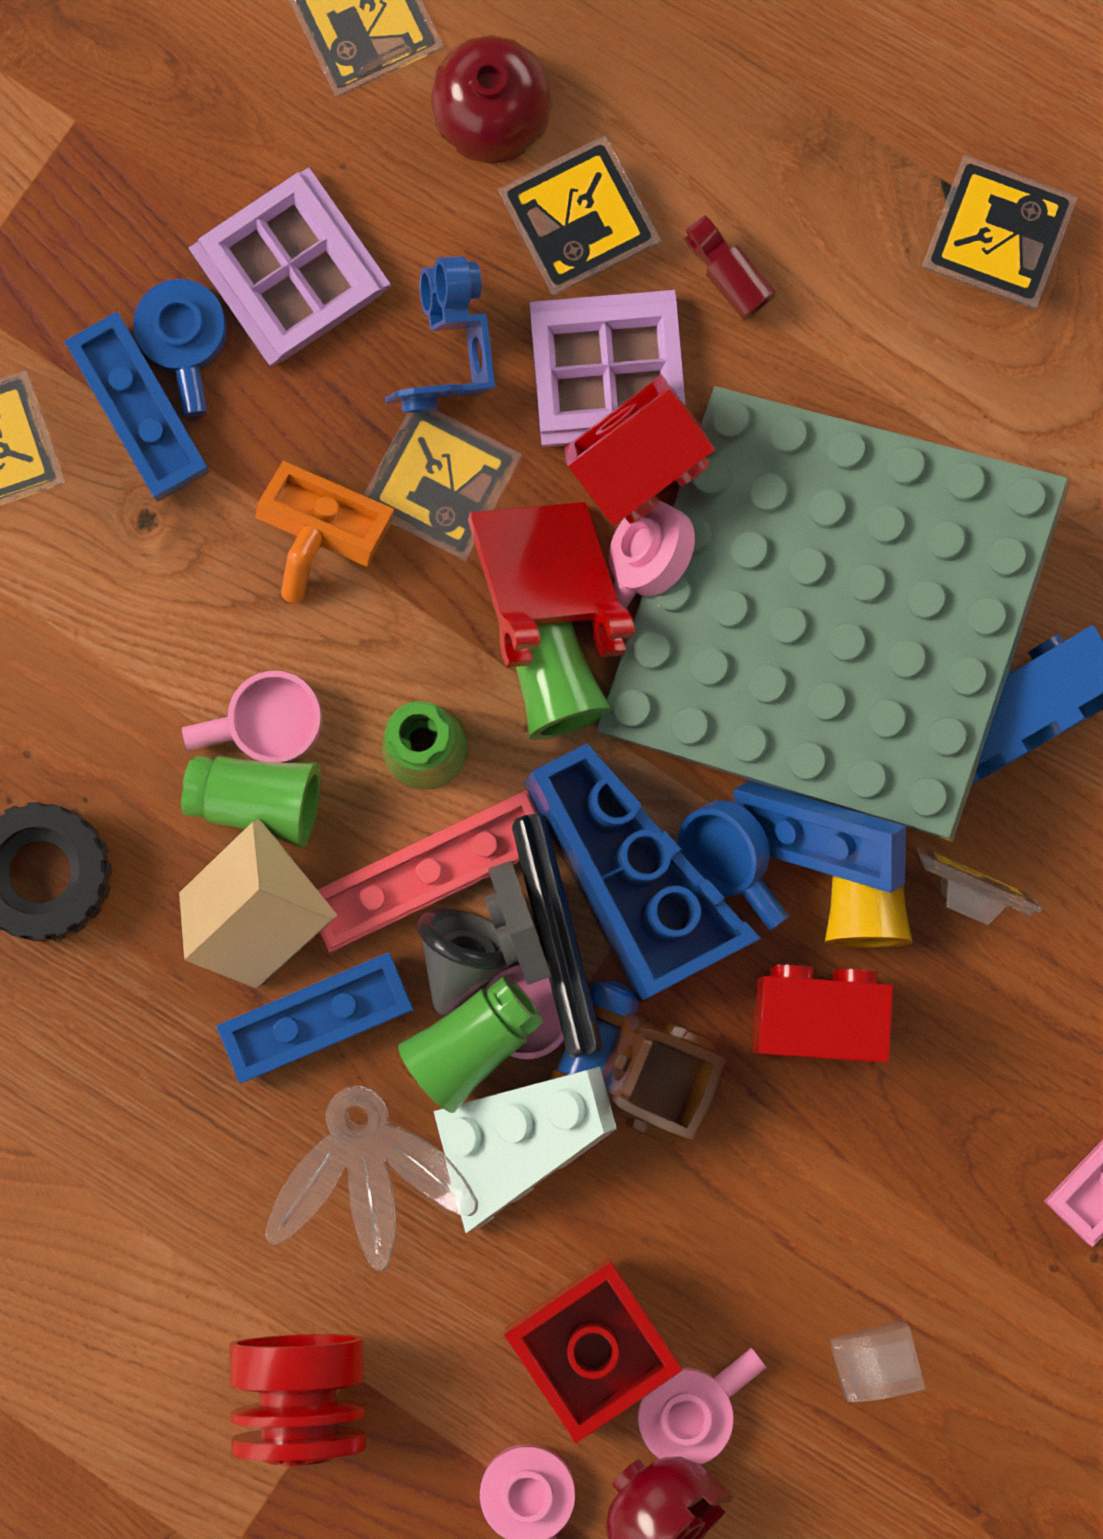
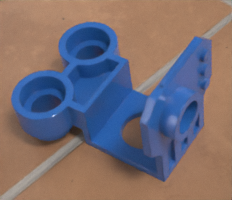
[385,256,495,413]

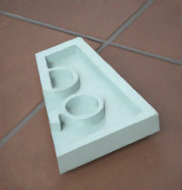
[433,1067,617,1233]

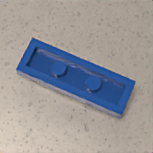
[64,311,210,502]
[734,781,906,893]
[216,952,414,1084]

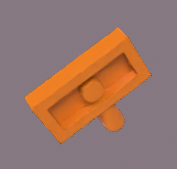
[255,461,394,603]

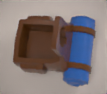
[550,981,726,1144]

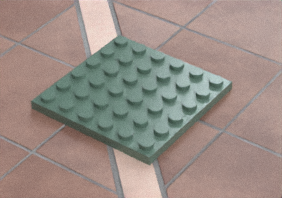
[597,386,1070,842]

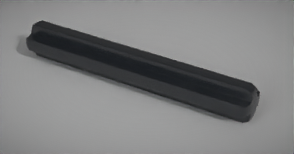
[512,813,603,1058]

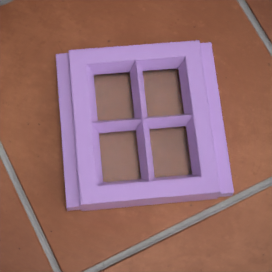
[189,167,391,368]
[530,290,686,448]

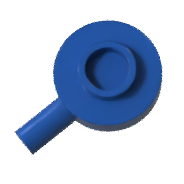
[133,279,227,418]
[677,800,790,931]

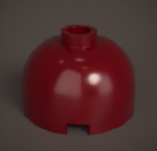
[431,35,552,164]
[605,1456,733,1539]

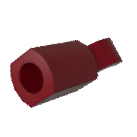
[684,215,775,321]

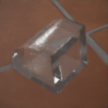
[830,1320,926,1402]

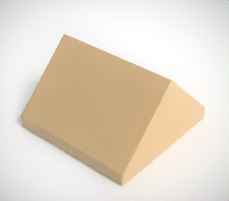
[179,819,338,988]

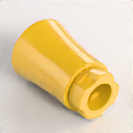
[825,876,913,948]

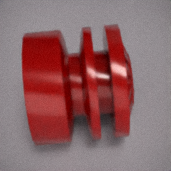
[229,1334,366,1466]

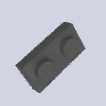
[484,861,551,985]

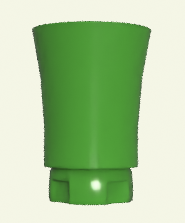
[516,622,612,740]
[382,701,468,789]
[181,756,321,848]
[398,975,543,1113]

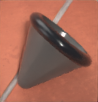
[417,909,515,1016]

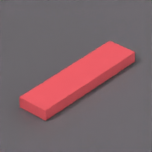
[318,790,554,953]

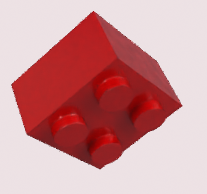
[564,374,715,526]
[751,965,893,1063]
[504,1257,683,1444]

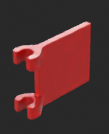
[468,502,635,668]

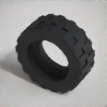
[0,802,112,941]

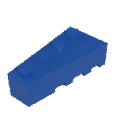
[971,625,1103,786]
[524,744,761,1002]

